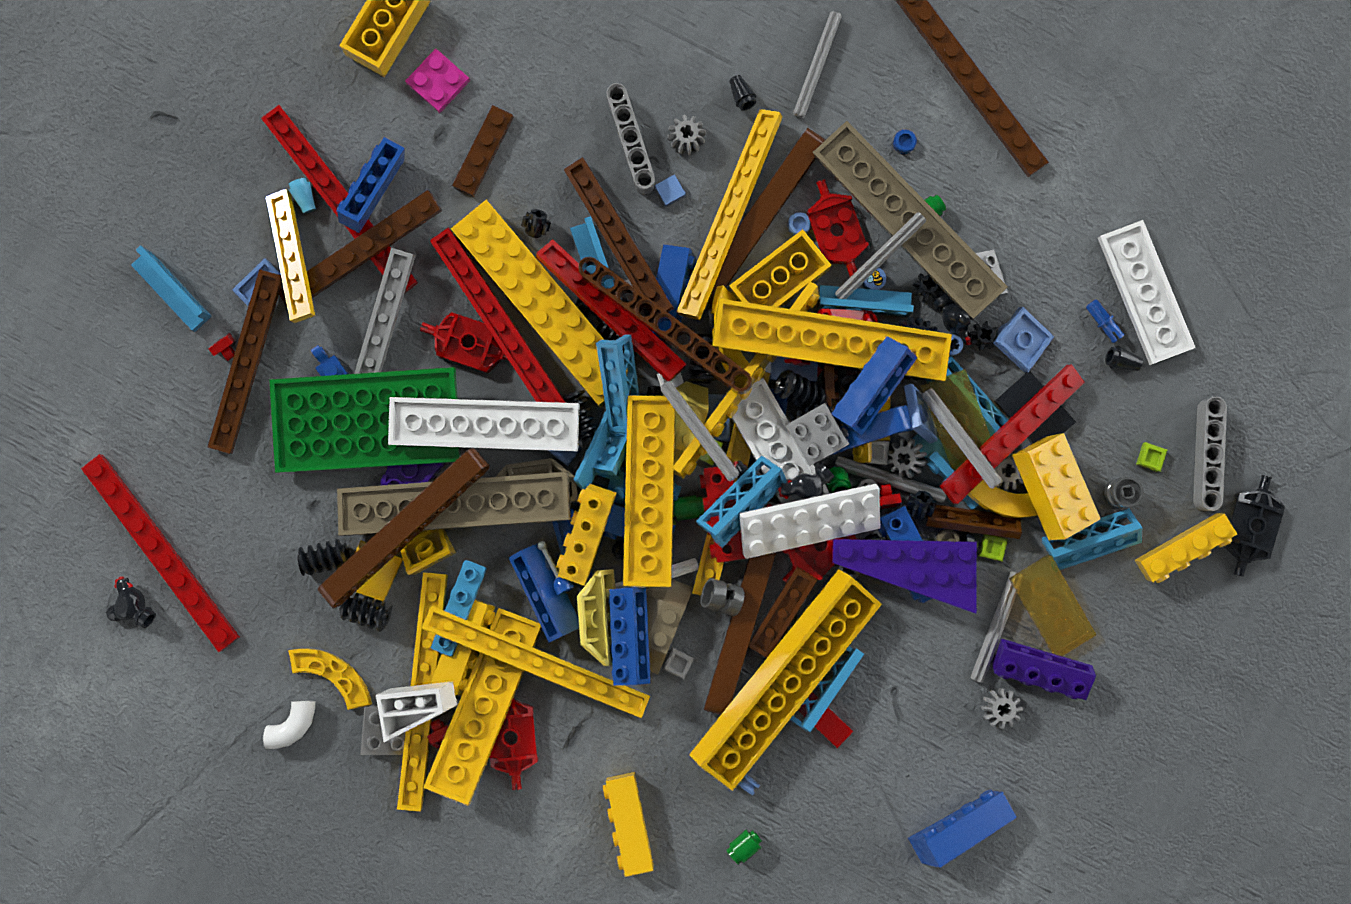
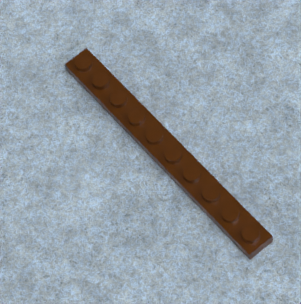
[895,0,1049,178]

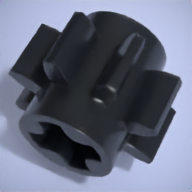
[521,209,551,238]
[913,273,942,301]
[969,321,997,351]
[906,491,937,520]

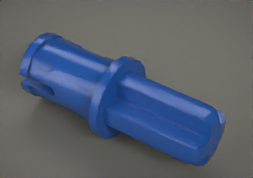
[1086,299,1125,343]

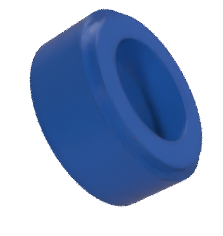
[893,130,917,154]

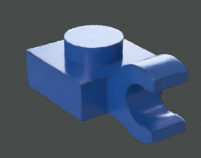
[311,345,349,376]

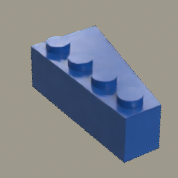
[908,790,1017,868]

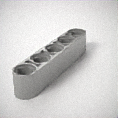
[606,83,655,195]
[1193,397,1227,512]

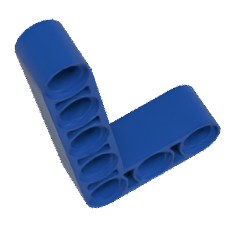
[827,405,913,457]

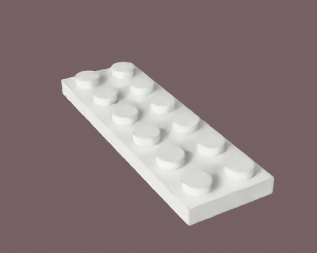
[1098,220,1196,365]
[732,378,830,504]
[740,484,880,559]

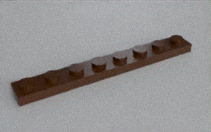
[564,157,674,315]
[279,190,442,307]
[208,269,283,454]

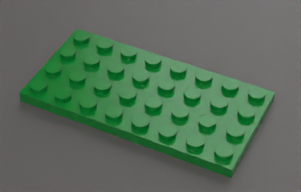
[269,367,461,473]

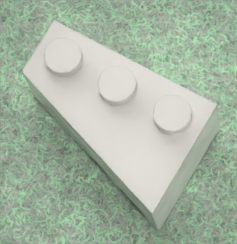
[376,682,457,742]

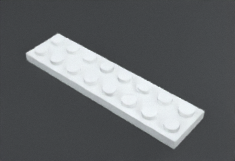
[388,397,580,451]

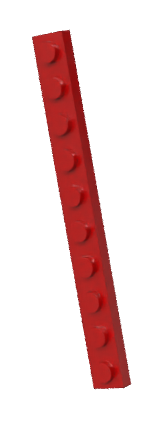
[261,105,418,294]
[430,227,566,403]
[81,454,240,652]

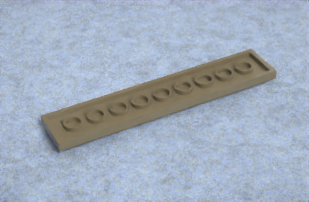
[813,121,1008,320]
[337,472,571,536]

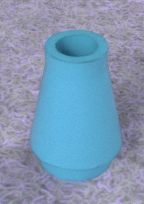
[289,178,316,214]

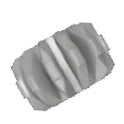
[668,114,706,155]
[887,438,927,478]
[994,455,1023,491]
[981,688,1023,729]

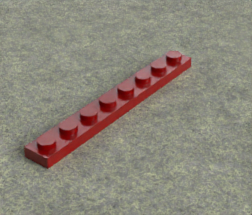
[536,239,686,381]
[940,364,1085,504]

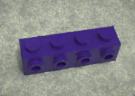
[992,639,1096,700]

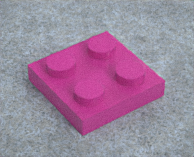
[405,48,470,113]

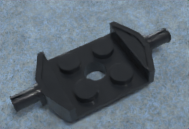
[1223,475,1285,577]

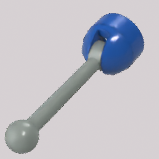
[537,541,574,596]

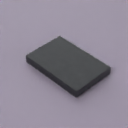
[994,371,1076,444]

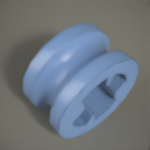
[949,334,963,356]
[738,774,760,795]

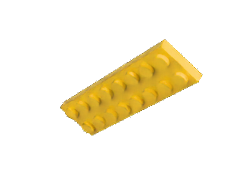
[623,395,675,587]
[423,608,542,806]

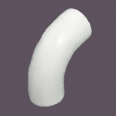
[263,701,315,749]

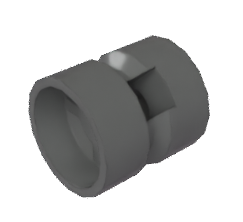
[1103,477,1144,508]
[701,578,744,616]

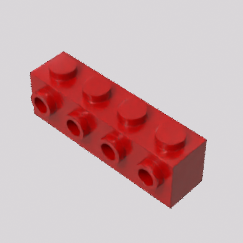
[699,467,745,563]

